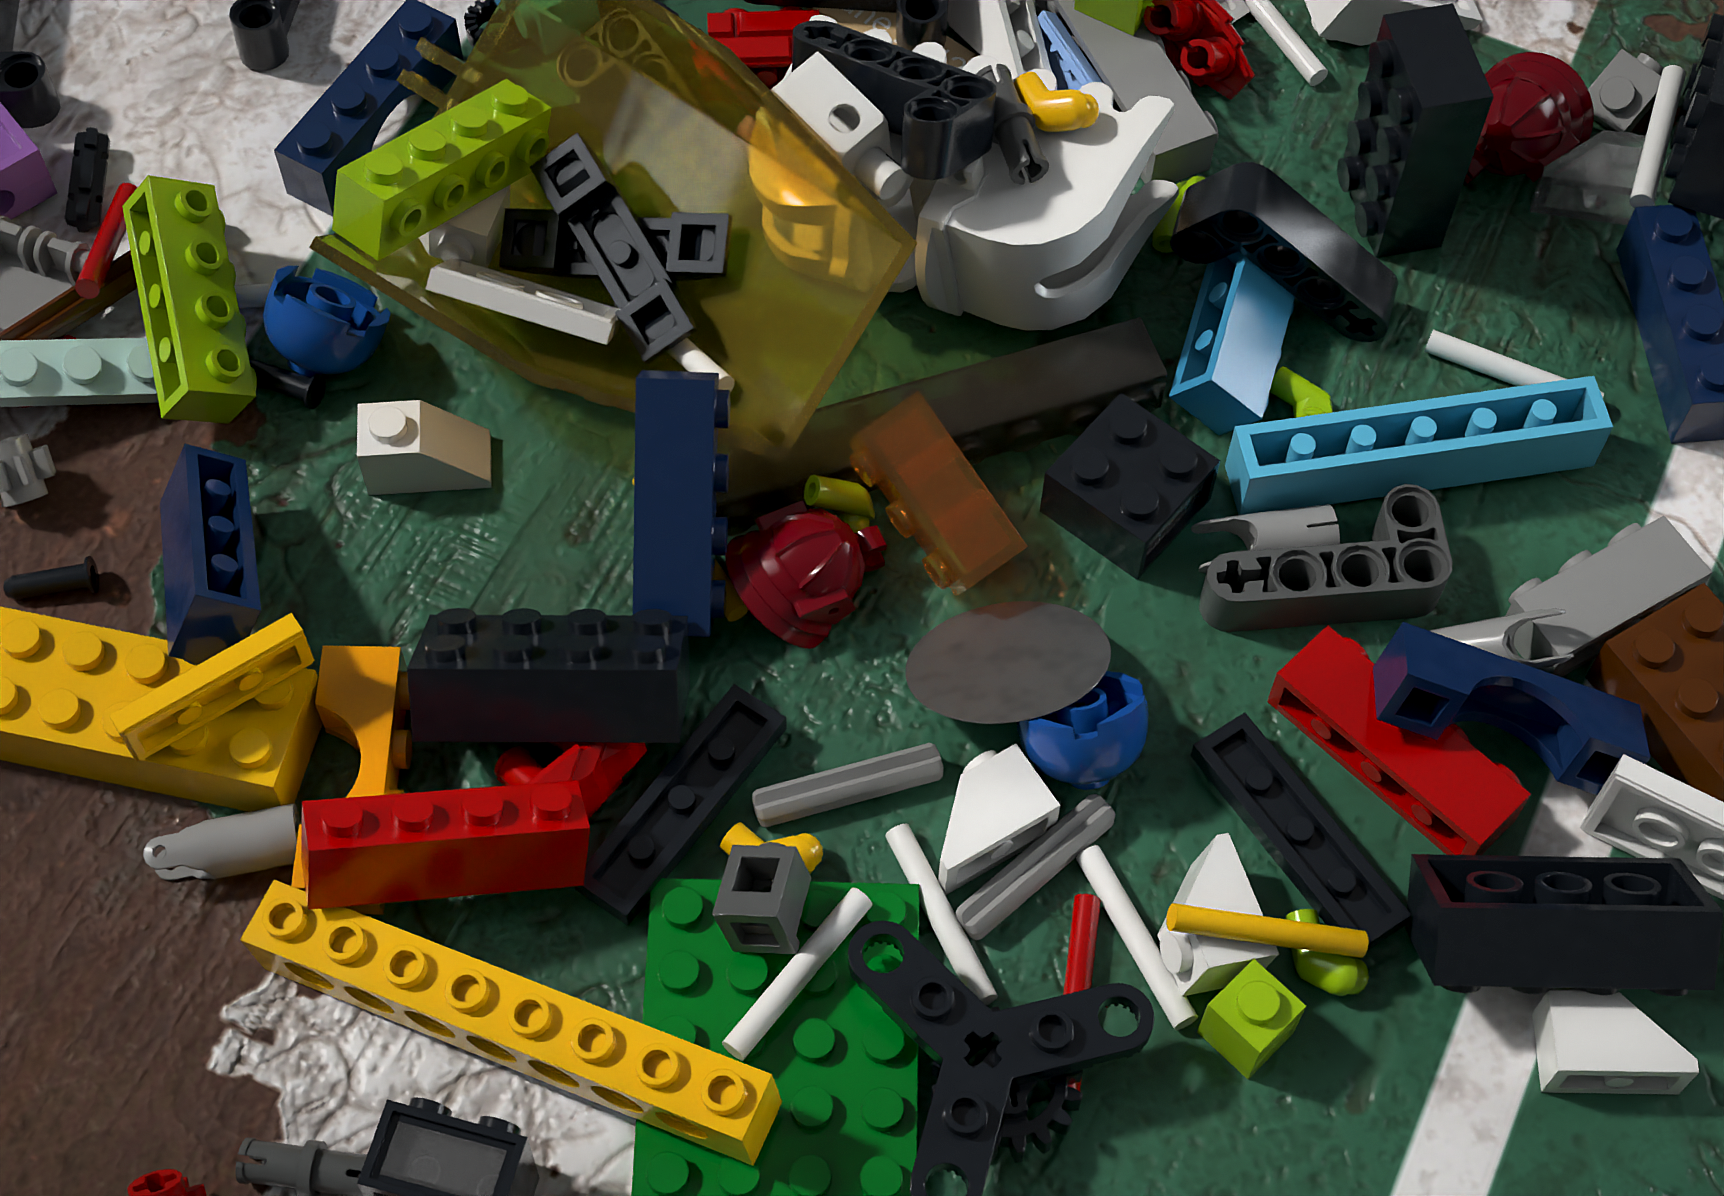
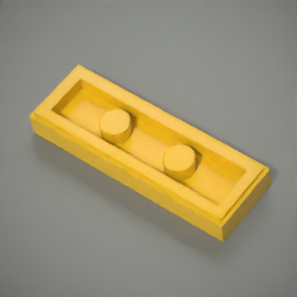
[109,613,315,762]

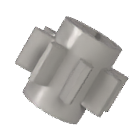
[0,434,57,507]

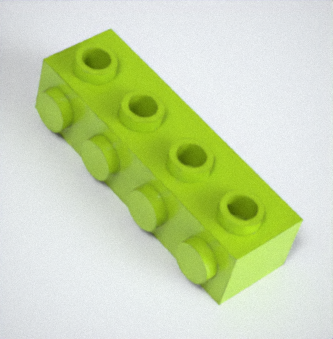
[332,79,552,261]
[122,175,257,424]

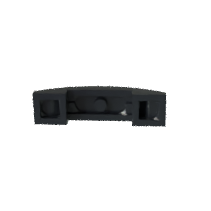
[530,132,698,364]
[499,208,733,281]

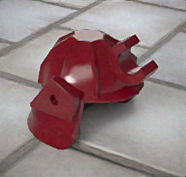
[1464,52,1594,186]
[725,500,887,649]

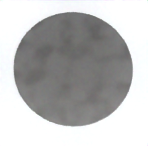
[905,601,1111,724]

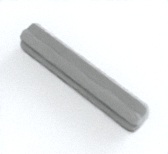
[752,743,943,827]
[956,794,1116,940]

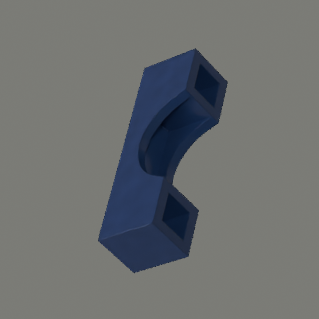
[274,0,464,217]
[1373,622,1650,795]

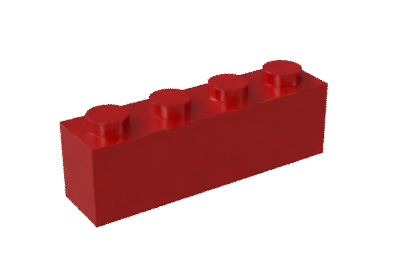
[1267,625,1531,855]
[301,780,590,910]

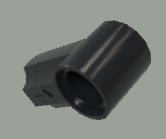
[229,0,300,71]

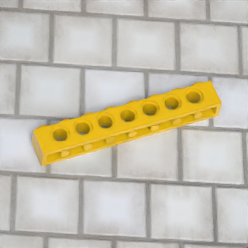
[240,880,783,1166]

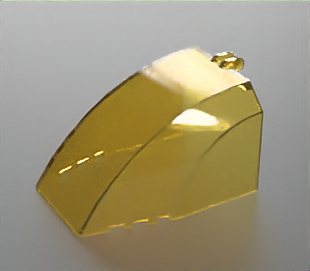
[309,0,918,462]

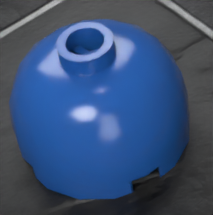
[263,265,391,378]
[1016,671,1148,790]

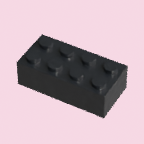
[1337,3,1494,258]
[1663,13,1724,219]
[407,608,690,743]
[1405,854,1724,996]

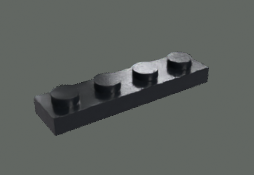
[575,684,787,926]
[1190,712,1412,958]

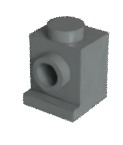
[712,842,812,954]

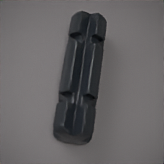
[64,127,111,233]

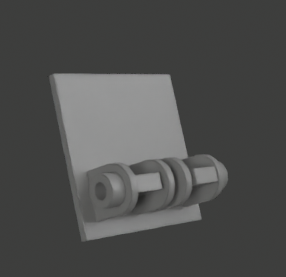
[0,215,90,339]

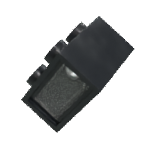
[1040,393,1221,580]
[357,1097,540,1196]

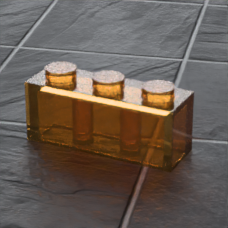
[848,391,1028,596]

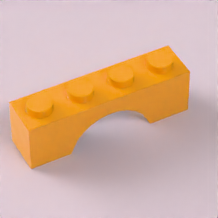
[291,646,412,915]

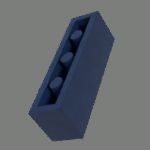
[1616,204,1724,444]
[633,370,730,637]
[160,443,261,666]

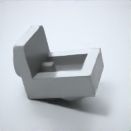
[1588,49,1664,140]

